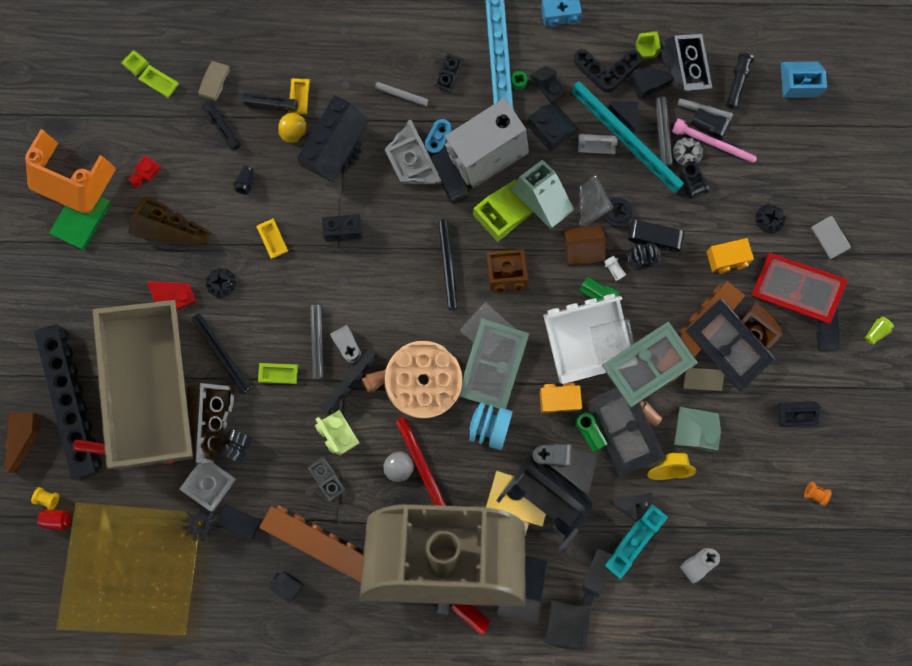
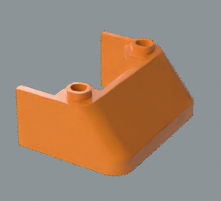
[25,130,116,214]

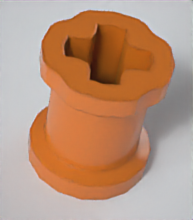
[804,482,832,506]

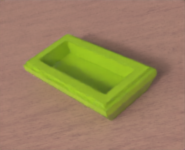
[139,65,179,98]
[258,363,298,384]

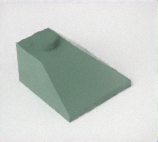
[674,407,721,452]

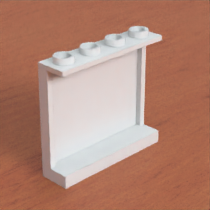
[543,294,637,384]

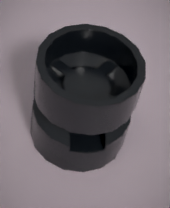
[217,428,253,463]

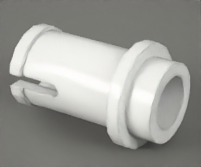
[605,256,626,281]

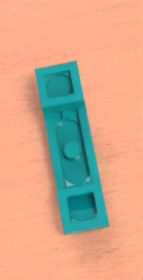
[604,504,668,579]

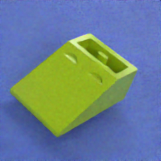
[473,180,533,242]

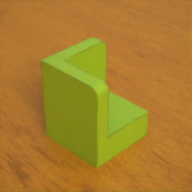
[636,32,660,60]

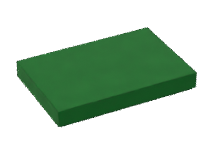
[49,196,111,251]

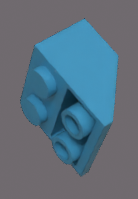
[781,62,827,98]

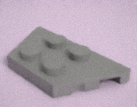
[385,120,442,184]

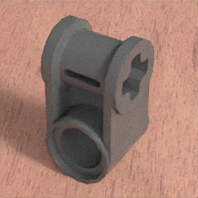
[533,445,572,466]

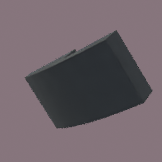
[434,53,464,92]

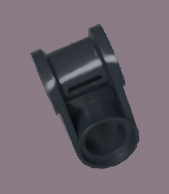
[678,161,709,200]

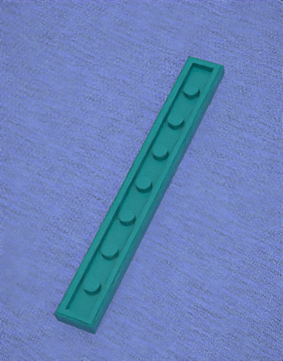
[572,81,684,194]

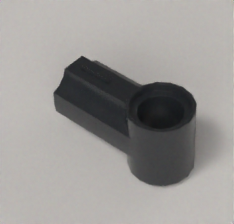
[691,108,731,140]

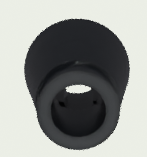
[233,165,254,195]

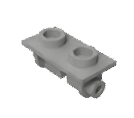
[578,134,617,154]

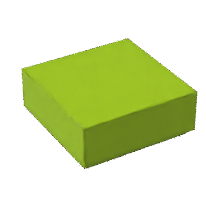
[121,50,149,76]

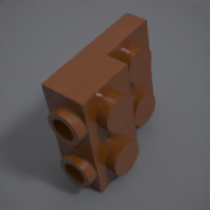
[486,249,528,294]

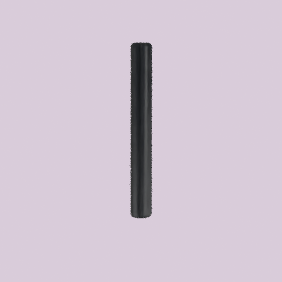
[438,219,458,311]
[192,314,251,394]

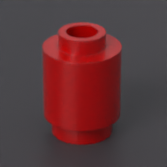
[38,509,71,530]

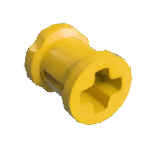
[31,487,59,510]

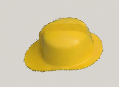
[647,453,696,480]

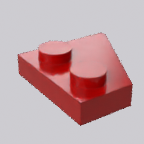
[147,281,197,310]

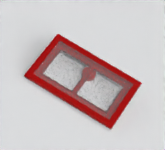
[751,253,848,324]

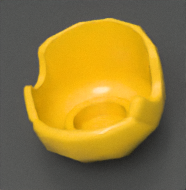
[278,113,307,143]

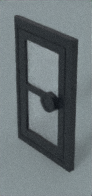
[685,298,775,392]
[585,382,665,477]

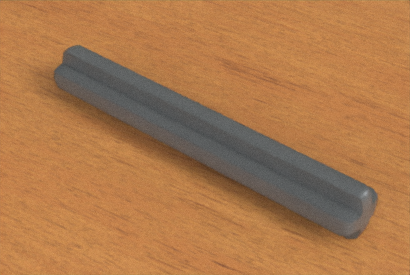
[656,96,673,167]
[310,305,324,380]

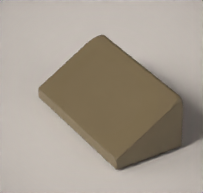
[683,368,724,391]

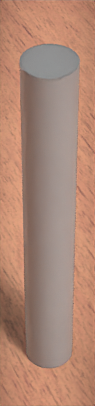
[375,82,429,106]
[677,98,733,120]

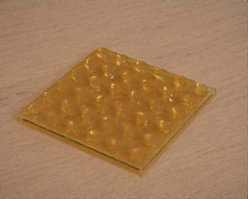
[57,503,201,636]

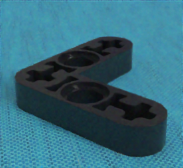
[573,49,642,93]

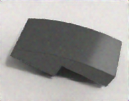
[307,456,345,501]

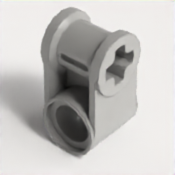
[330,325,361,363]
[680,548,720,583]

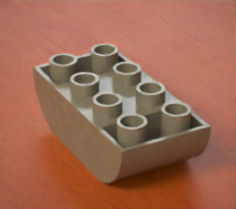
[359,505,525,606]

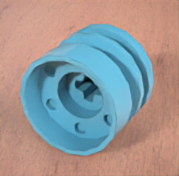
[469,402,513,450]

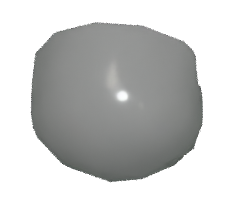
[383,451,414,482]

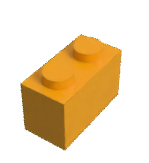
[706,238,754,274]
[540,383,582,413]

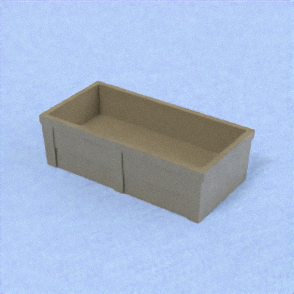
[93,300,193,470]

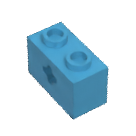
[541,0,582,27]

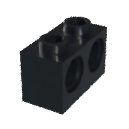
[322,214,363,242]

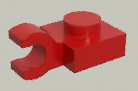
[128,155,162,189]

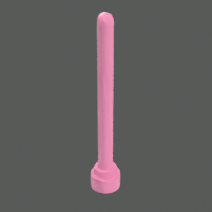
[672,119,757,163]

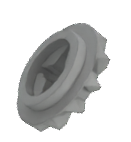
[673,137,703,165]

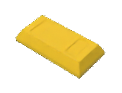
[288,79,310,114]
[256,218,288,259]

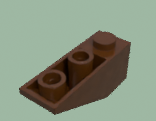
[3,412,41,473]

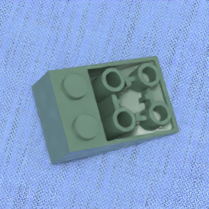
[511,160,574,229]

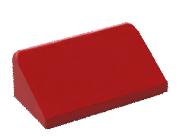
[451,604,490,635]

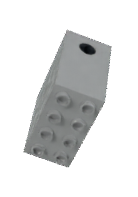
[445,98,529,189]

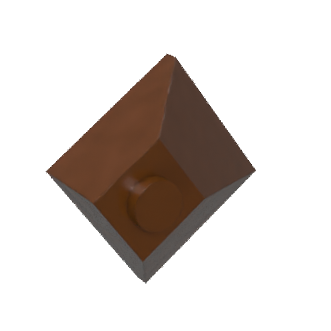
[727,302,783,360]

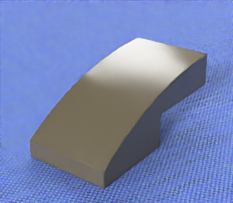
[198,61,230,101]

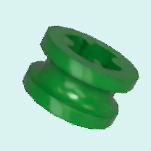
[511,71,528,90]

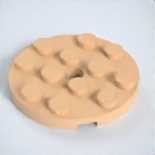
[384,341,462,419]

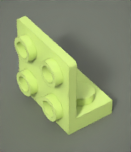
[315,410,360,456]

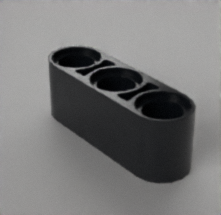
[430,150,469,204]
[628,220,685,252]

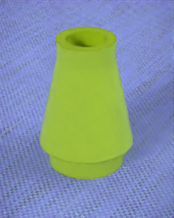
[864,317,894,345]

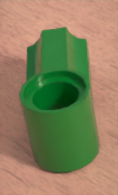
[578,277,619,301]
[575,413,607,452]

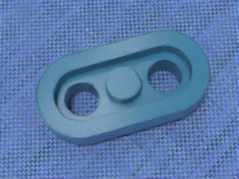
[425,119,451,155]

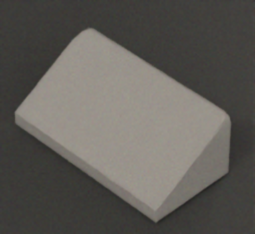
[811,216,851,259]

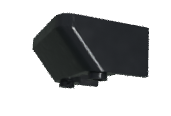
[496,456,592,551]

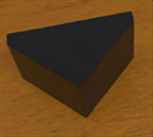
[607,101,638,134]

